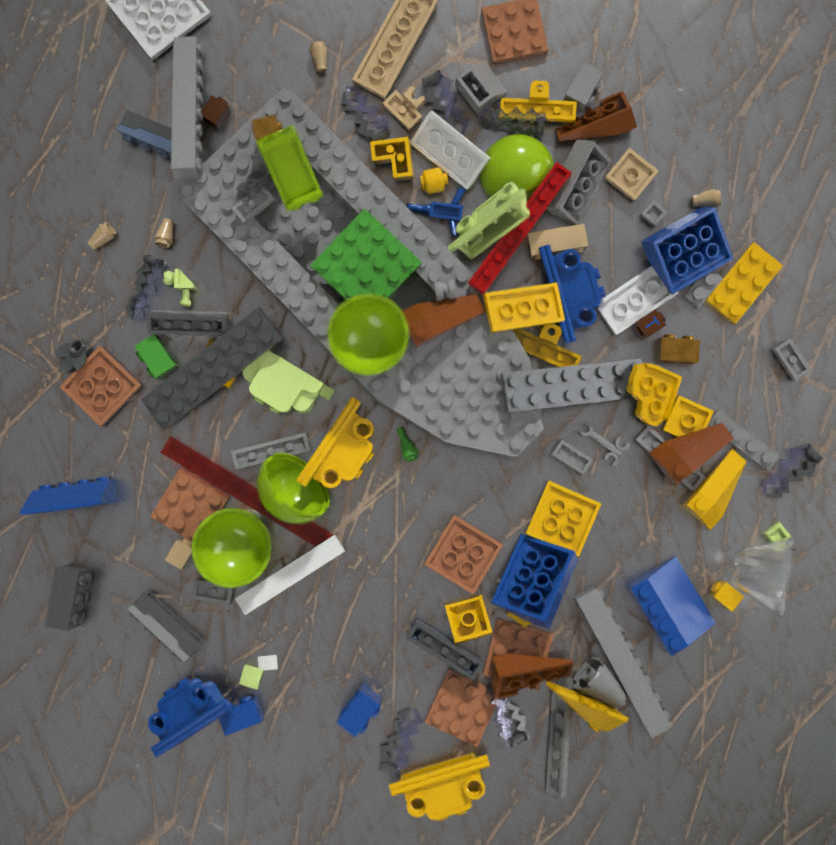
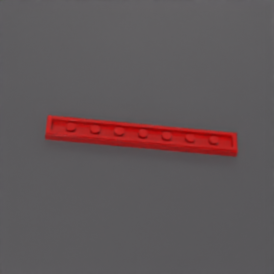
[468,162,572,295]

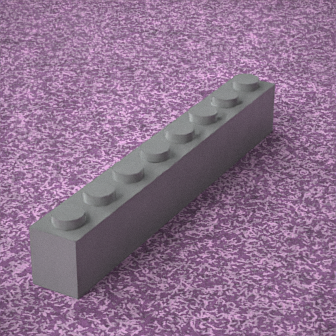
[171,36,203,180]
[573,586,672,738]

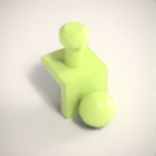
[162,269,197,307]

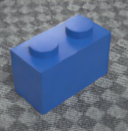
[219,695,265,736]

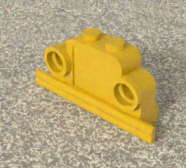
[296,397,374,488]
[389,753,490,821]

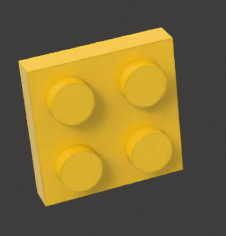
[662,395,714,437]

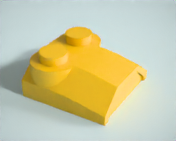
[445,595,493,644]

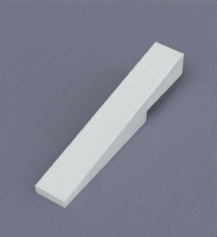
[235,535,345,615]

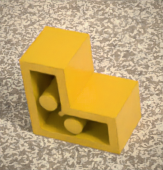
[370,137,414,182]

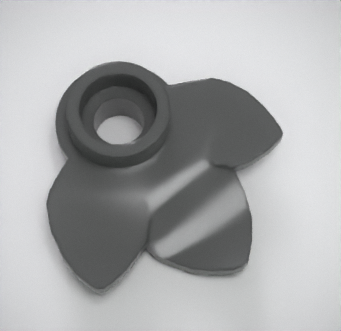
[237,171,272,198]
[55,339,89,372]

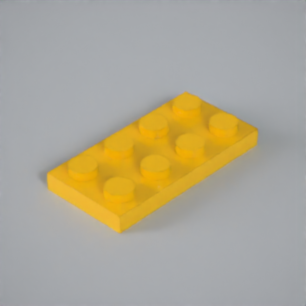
[705,242,783,325]
[483,283,565,333]

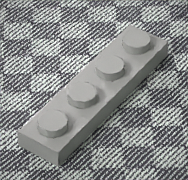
[707,410,780,471]
[635,425,706,491]
[231,433,311,470]

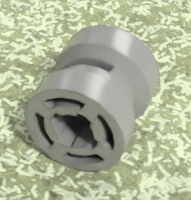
[434,279,456,301]

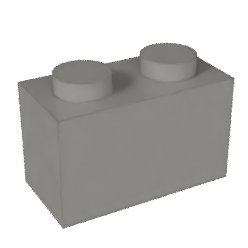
[563,61,604,112]

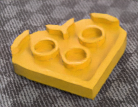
[626,363,682,426]

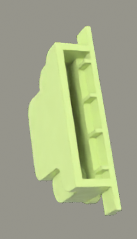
[448,182,529,260]
[242,350,335,415]

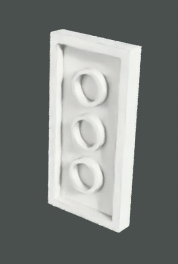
[410,111,491,190]
[597,266,679,336]

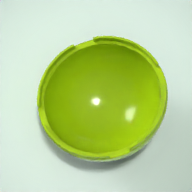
[480,134,554,203]
[327,294,409,375]
[257,453,330,524]
[192,508,271,588]

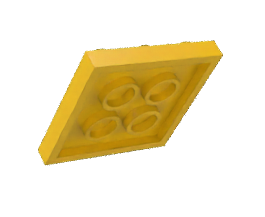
[525,480,601,557]

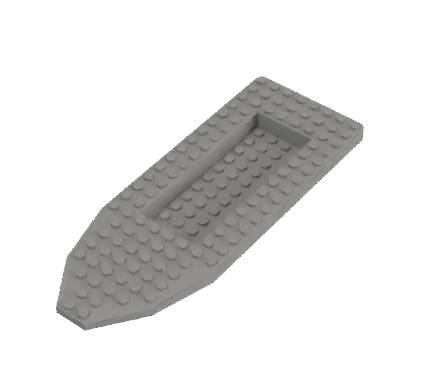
[178,89,544,457]

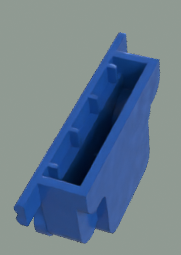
[539,244,606,344]
[148,678,233,758]

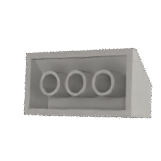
[546,139,613,225]

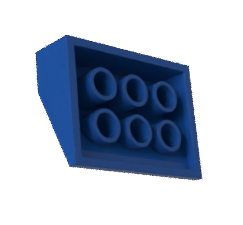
[641,207,734,294]
[20,477,118,515]
[491,534,578,630]
[626,557,716,656]

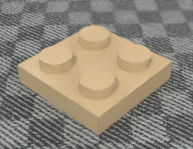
[604,147,659,202]

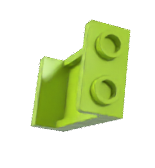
[256,125,323,211]

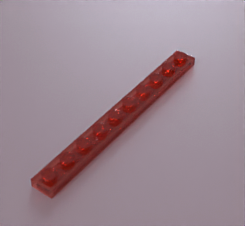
[160,436,334,547]

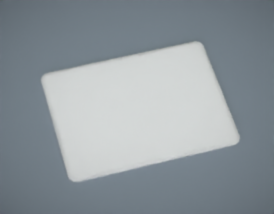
[258,655,278,671]

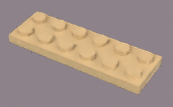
[352,0,439,100]

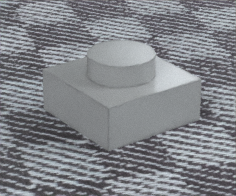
[640,200,668,227]

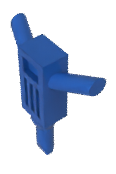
[407,188,465,237]

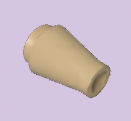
[309,41,327,72]
[692,189,721,208]
[154,218,174,248]
[87,222,116,250]

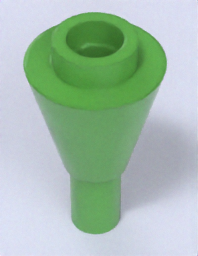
[397,427,420,462]

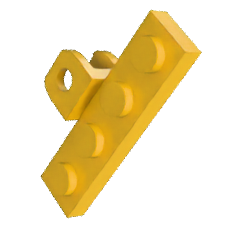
[500,80,577,123]
[513,324,582,367]

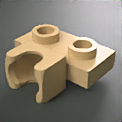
[382,86,426,132]

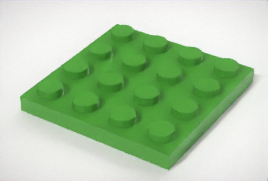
[310,208,422,300]

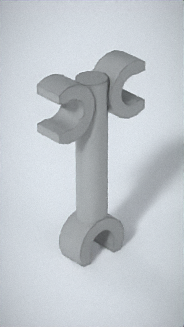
[578,422,630,466]

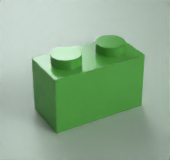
[134,334,179,380]

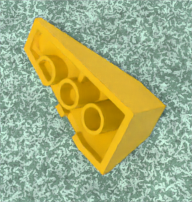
[681,448,747,530]
[546,681,628,732]

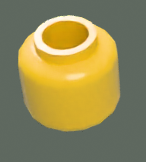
[420,167,448,194]

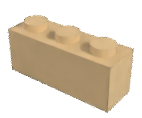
[526,224,588,261]

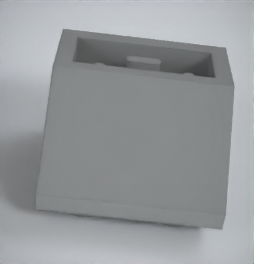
[455,62,508,115]

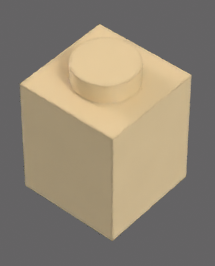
[165,538,192,570]

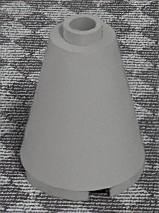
[573,657,627,709]

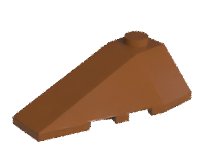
[555,91,637,141]
[402,294,486,348]
[649,423,734,484]
[490,654,574,700]

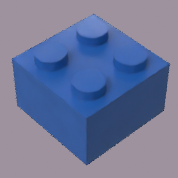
[336,683,382,737]

